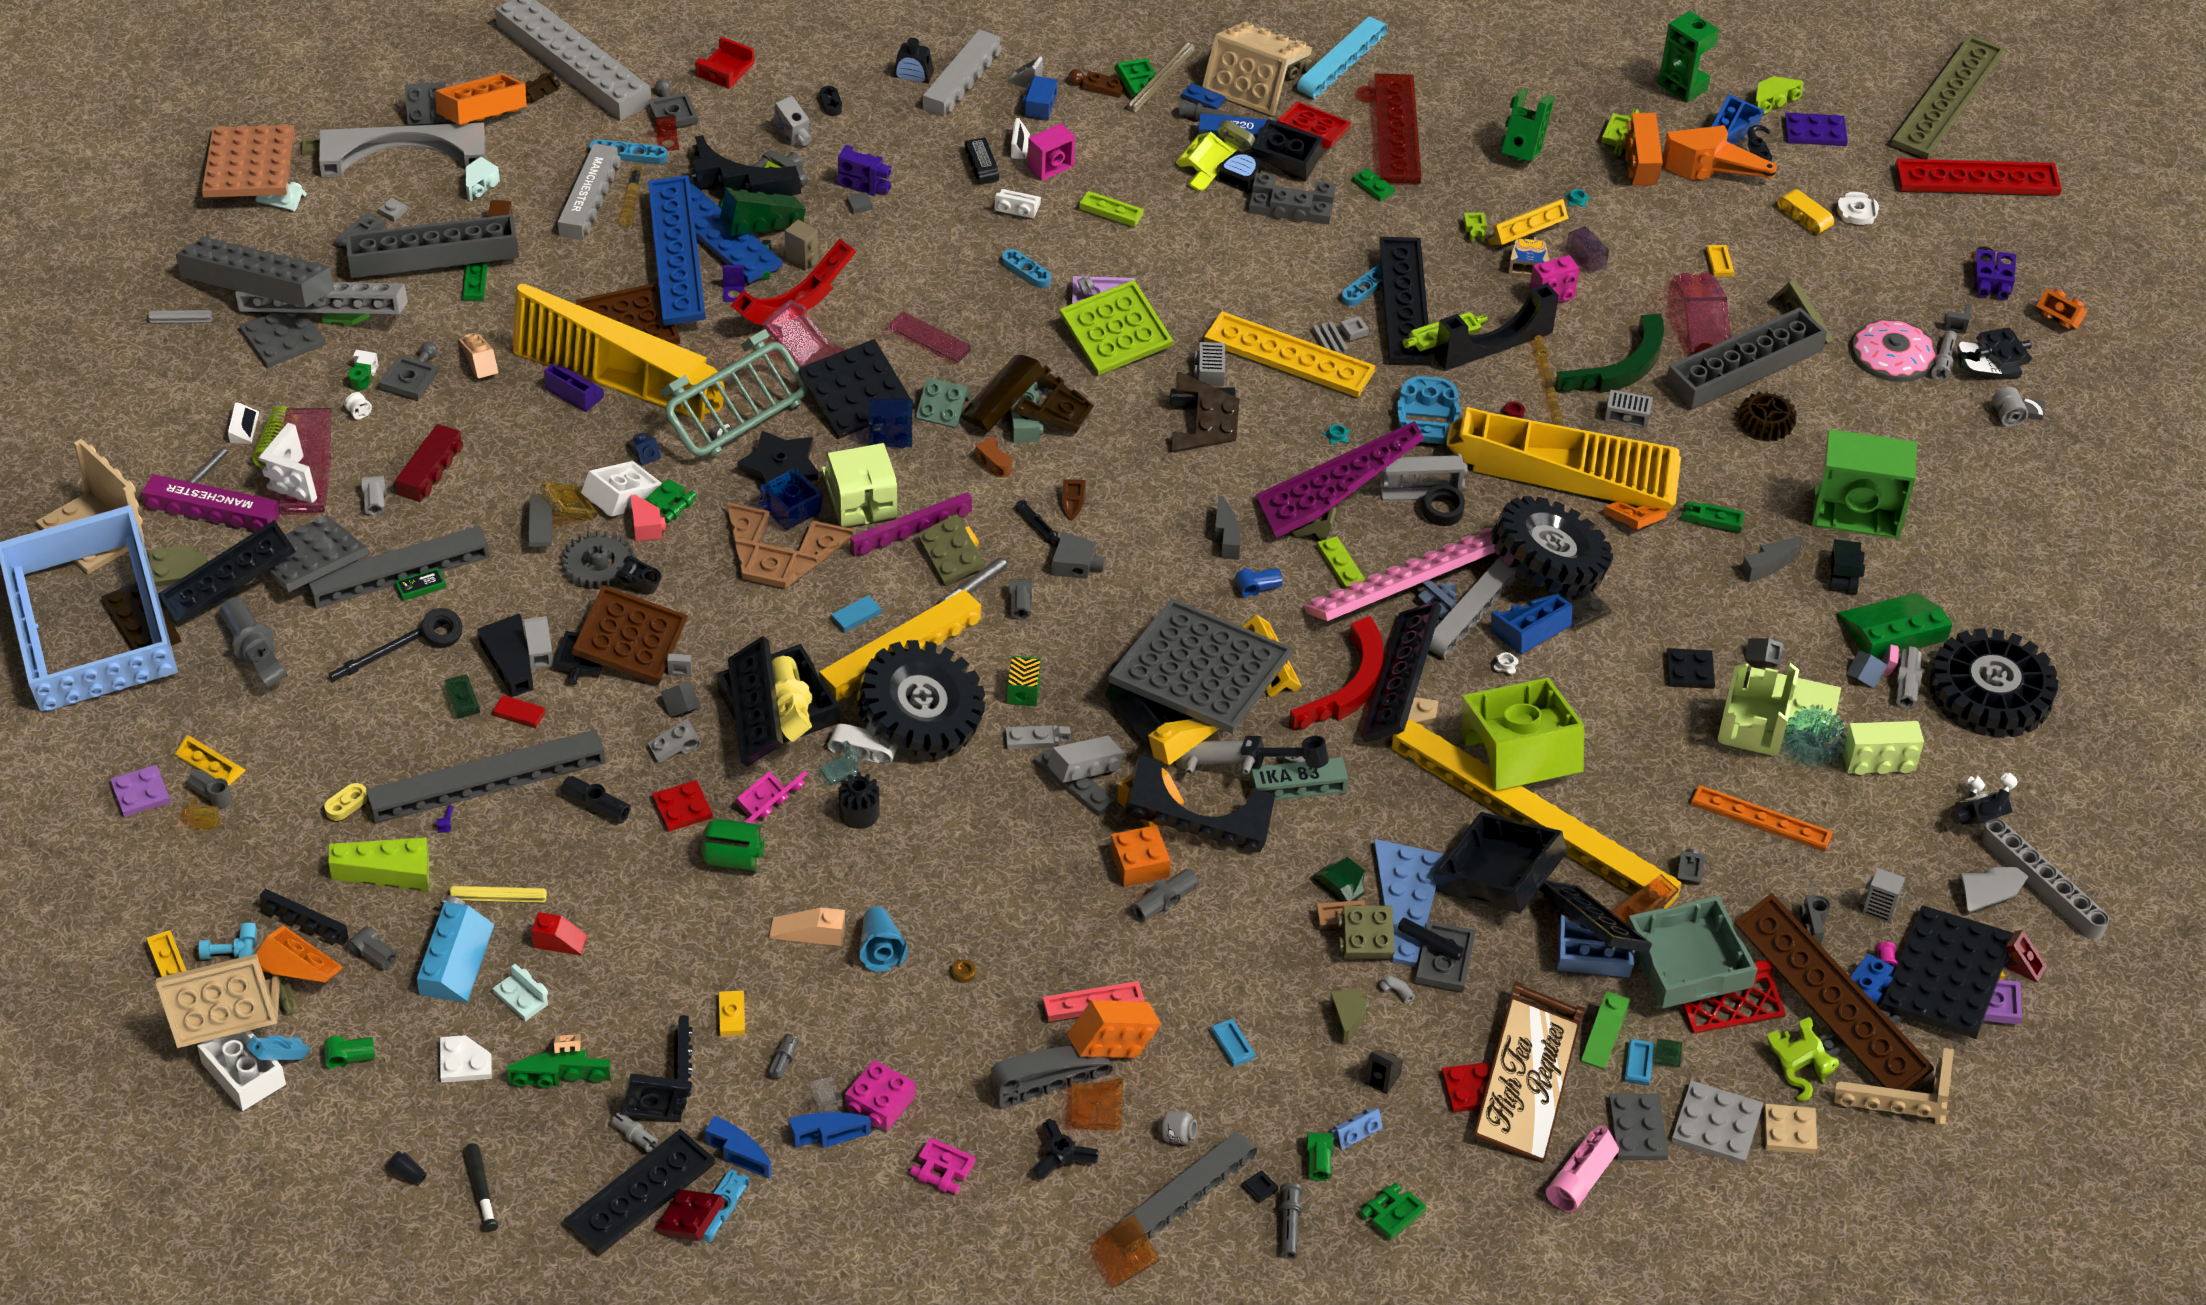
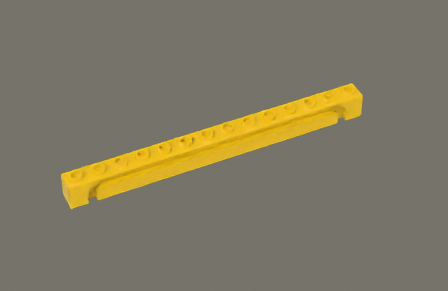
[1392,719,1682,910]

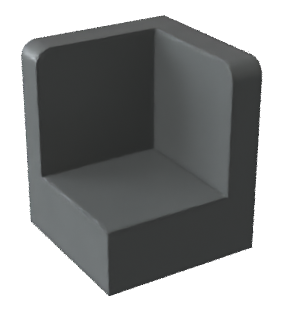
[1945,304,1971,334]
[1745,638,1784,665]
[661,682,700,717]

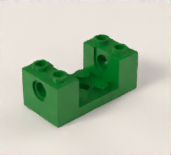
[1658,10,1719,103]

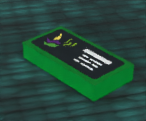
[395,568,446,601]

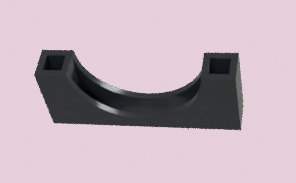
[1435,283,1559,370]
[1124,755,1275,853]

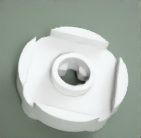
[1837,192,1879,225]

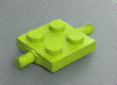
[1601,108,1639,156]

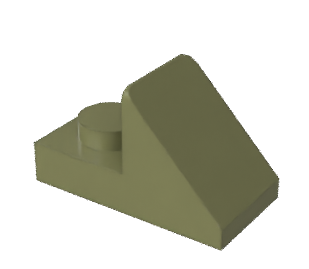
[1292,507,1336,541]

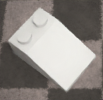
[581,461,662,517]

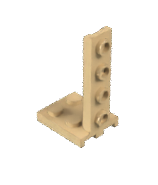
[1834,1048,1954,1127]

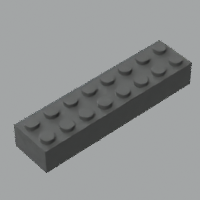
[346,214,519,278]
[176,237,334,308]
[1665,307,1827,409]

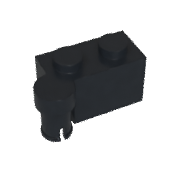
[1830,539,1865,594]

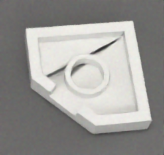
[440,1035,492,1083]

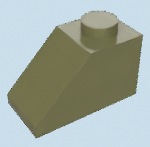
[1330,988,1369,1045]

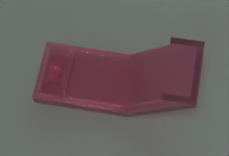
[1673,273,1731,352]
[763,299,846,368]
[279,408,331,513]

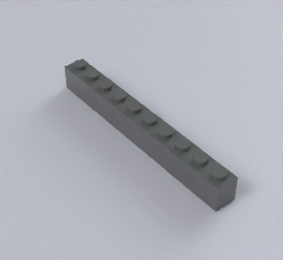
[366,730,605,824]

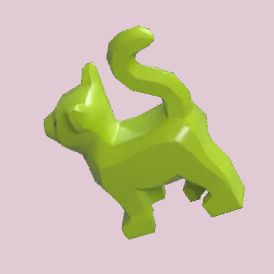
[1766,1017,1839,1102]

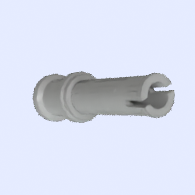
[1931,330,1957,381]

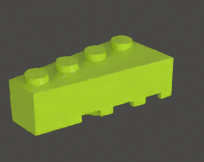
[329,837,429,892]

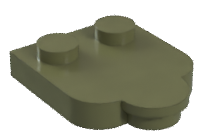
[149,545,208,587]

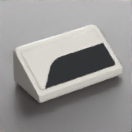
[1011,118,1030,159]
[228,402,259,444]

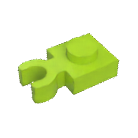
[1463,212,1487,242]

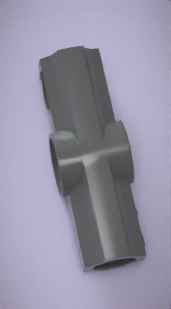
[1131,868,1199,922]

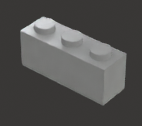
[1047,735,1124,783]

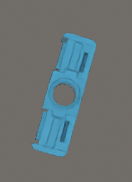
[246,1036,311,1060]
[701,1169,749,1242]

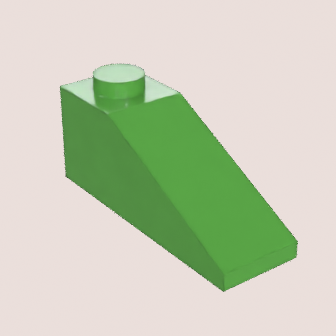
[1581,991,1630,1070]

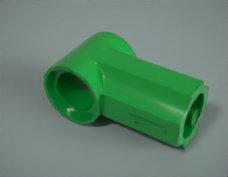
[324,1036,375,1069]
[1306,1132,1333,1181]

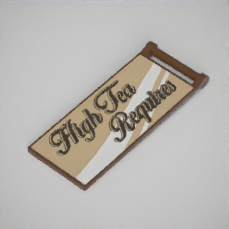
[1473,981,1585,1163]

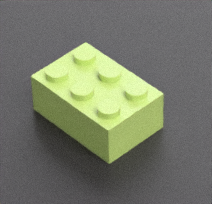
[1842,721,1924,775]

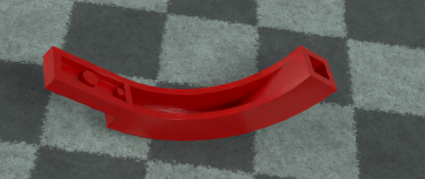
[730,238,856,326]
[1289,616,1383,731]

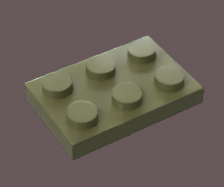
[918,514,985,586]

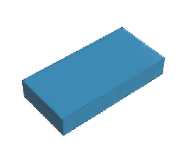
[831,595,882,633]
[1210,1018,1256,1067]
[1624,1038,1655,1086]

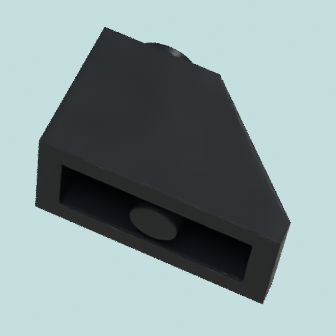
[1365,1050,1403,1094]

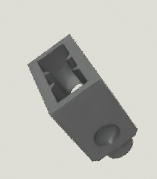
[1052,532,1106,579]

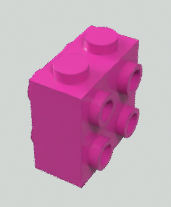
[1529,255,1579,302]
[845,1060,916,1131]

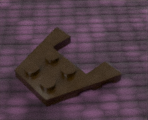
[1013,365,1094,433]
[1170,372,1240,452]

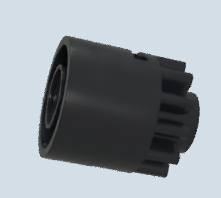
[838,772,880,829]

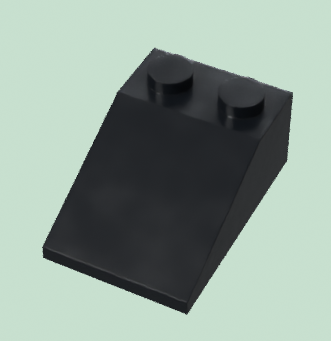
[1251,119,1323,181]

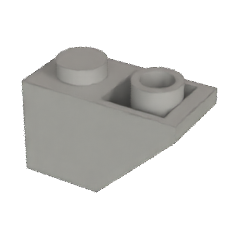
[524,616,554,669]

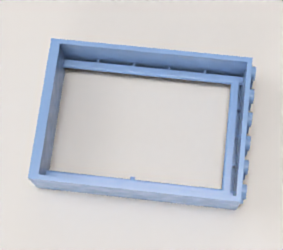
[0,505,178,712]

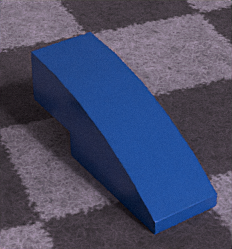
[788,1112,871,1148]
[705,1115,772,1179]

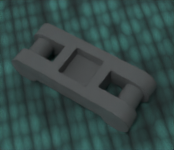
[335,212,387,251]

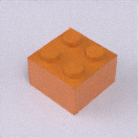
[1110,825,1171,887]

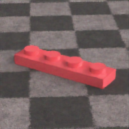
[1043,981,1144,1022]

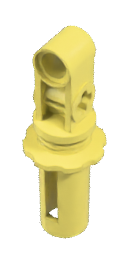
[772,656,812,742]

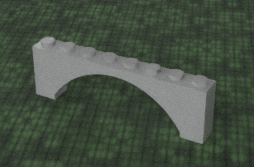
[319,123,486,177]

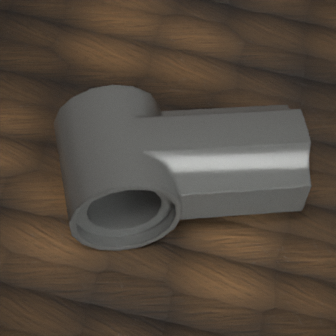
[1009,579,1032,620]
[187,769,232,809]
[347,926,398,970]

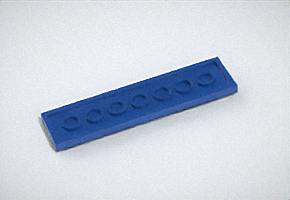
[690,182,783,283]

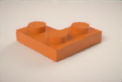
[1604,501,1667,529]

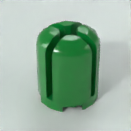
[701,818,765,872]

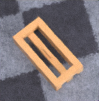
[554,1034,581,1053]

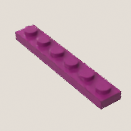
[850,492,972,557]

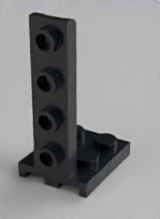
[620,1015,693,1122]

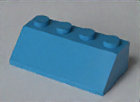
[417,902,494,1003]

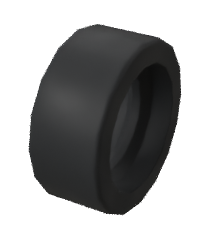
[1422,484,1465,526]

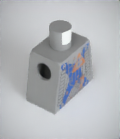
[773,96,812,146]

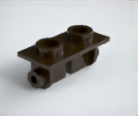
[525,71,561,103]

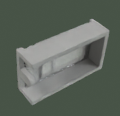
[1380,454,1467,501]

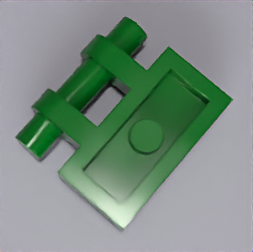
[644,479,697,523]
[1359,1182,1426,1241]

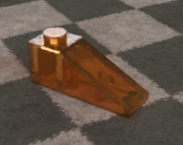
[1613,874,1679,923]

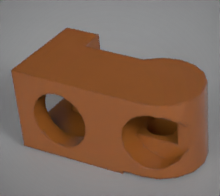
[975,436,1012,478]

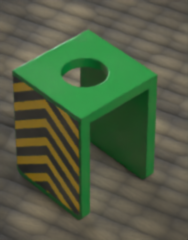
[1007,656,1041,707]

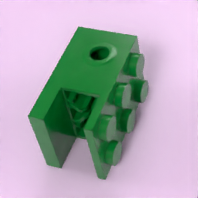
[1500,88,1555,161]

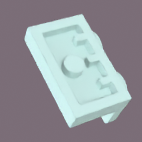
[493,964,548,1021]

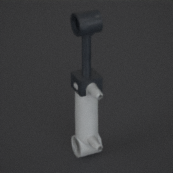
[1175,735,1329,774]

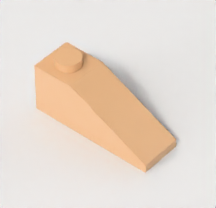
[769,908,845,946]

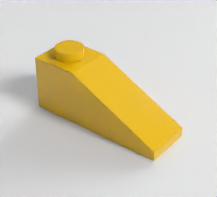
[1148,718,1219,765]

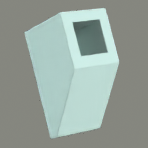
[466,157,500,202]

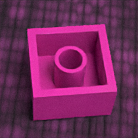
[1028,123,1075,181]

